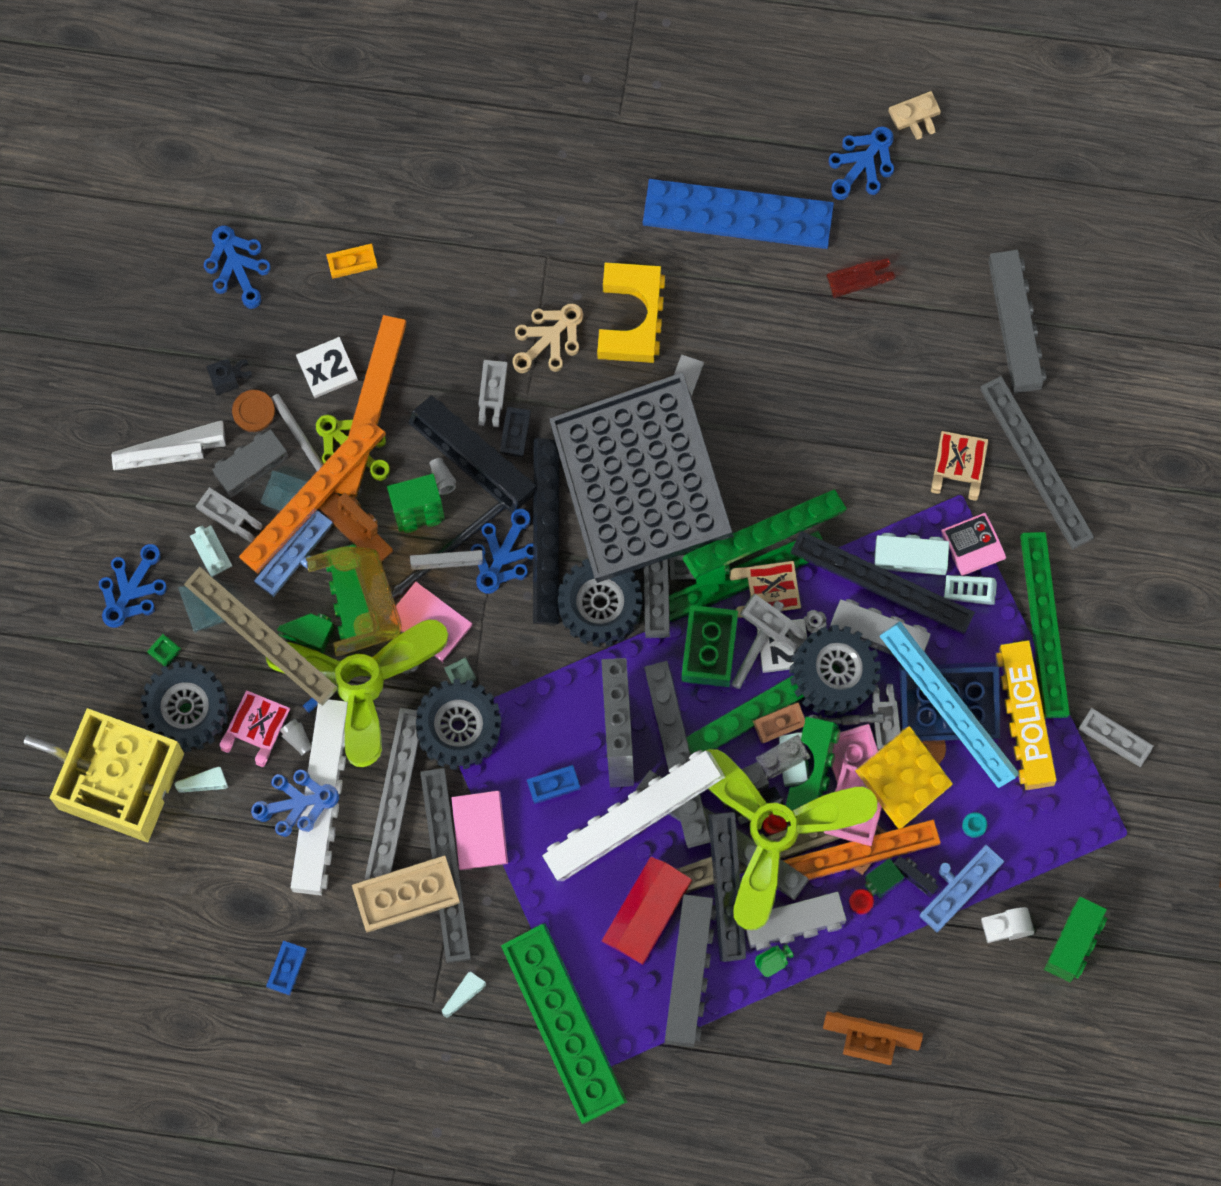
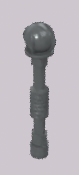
[809,713,885,725]

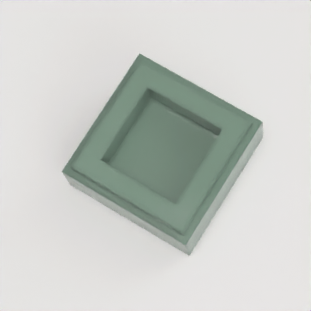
[444,657,477,684]

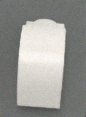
[981,907,1035,943]

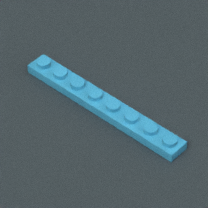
[880,621,1019,788]

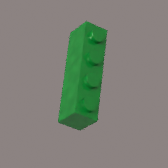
[324,545,375,647]

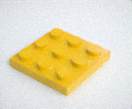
[855,726,953,829]

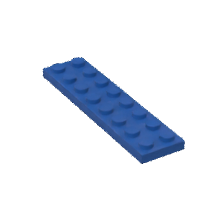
[643,179,834,249]

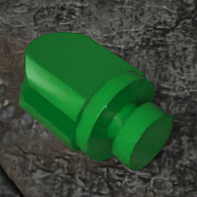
[755,944,794,977]

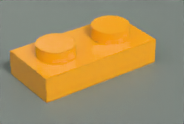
[326,244,378,279]

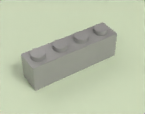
[830,599,931,656]
[745,892,846,951]

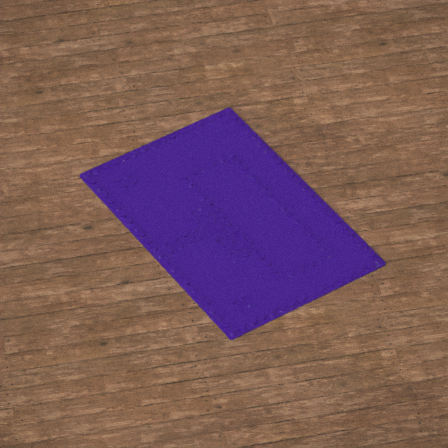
[441,495,1127,1067]

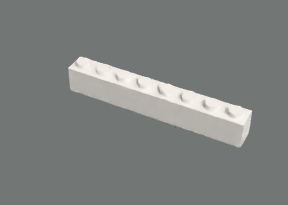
[291,700,348,895]
[542,750,725,881]

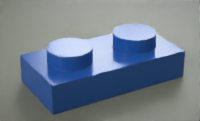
[527,765,581,804]
[266,941,307,996]

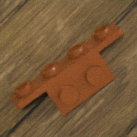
[318,492,393,566]
[823,1011,923,1065]

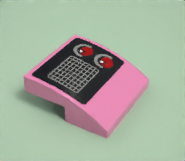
[941,513,1006,576]

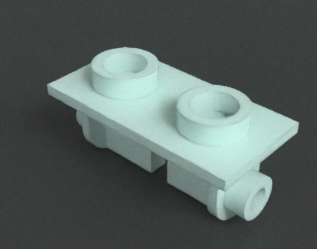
[190,525,232,577]

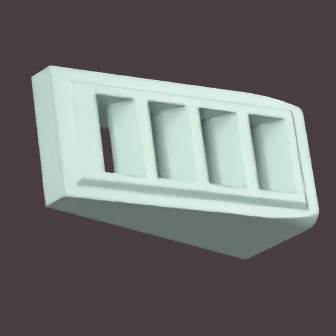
[944,575,997,605]
[174,767,228,792]
[442,972,486,1018]

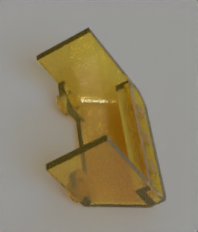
[306,547,402,657]

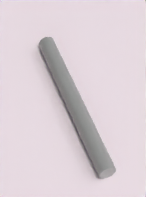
[271,394,324,471]
[731,601,784,689]

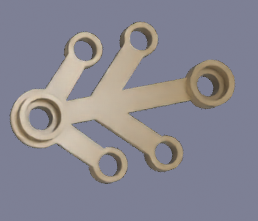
[513,304,583,373]

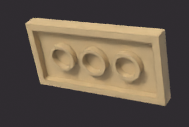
[352,856,460,933]

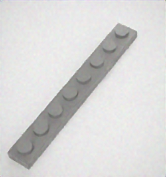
[364,708,419,881]

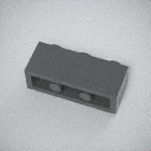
[212,429,289,498]

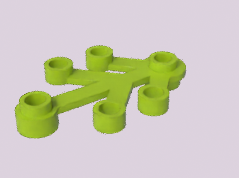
[316,415,390,481]

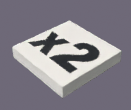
[296,337,358,398]
[757,619,807,673]

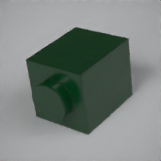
[864,858,904,899]

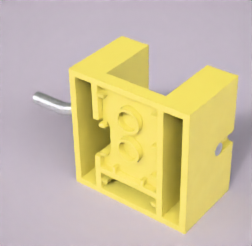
[24,708,184,842]

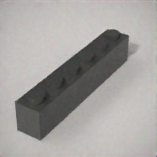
[988,250,1046,394]
[665,895,716,1047]

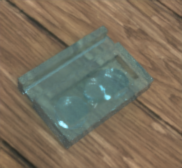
[261,470,307,510]
[178,575,226,633]

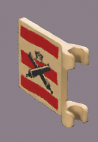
[931,431,988,501]
[730,561,801,618]

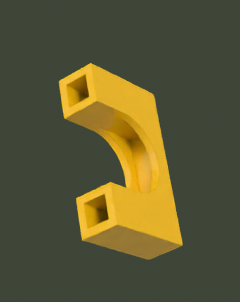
[597,263,665,363]

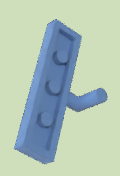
[254,510,333,597]
[919,845,1004,933]

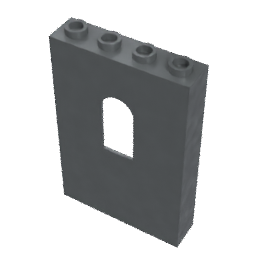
[601,658,634,787]

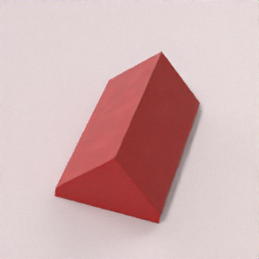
[602,857,692,965]

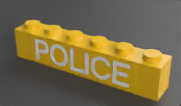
[996,641,1056,790]

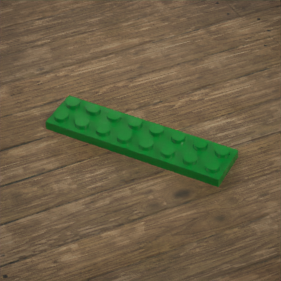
[501,924,627,1124]

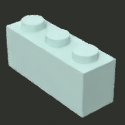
[874,533,949,575]

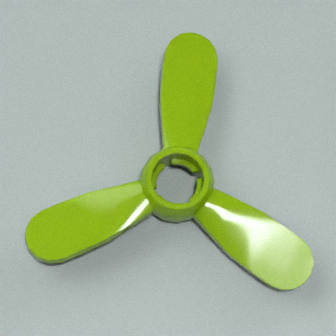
[265,620,448,767]
[707,749,878,931]

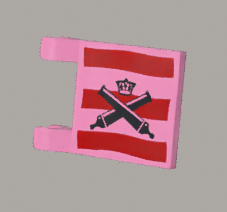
[220,690,290,767]

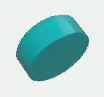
[962,812,987,838]

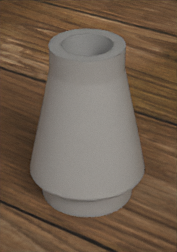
[430,458,456,495]
[280,719,312,756]

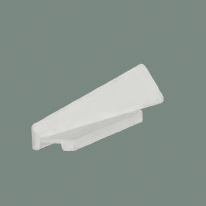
[111,421,226,471]

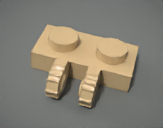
[888,91,941,140]

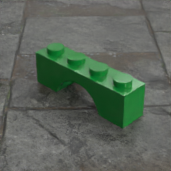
[786,717,840,811]

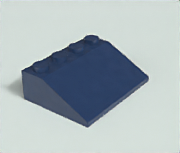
[899,662,1000,741]

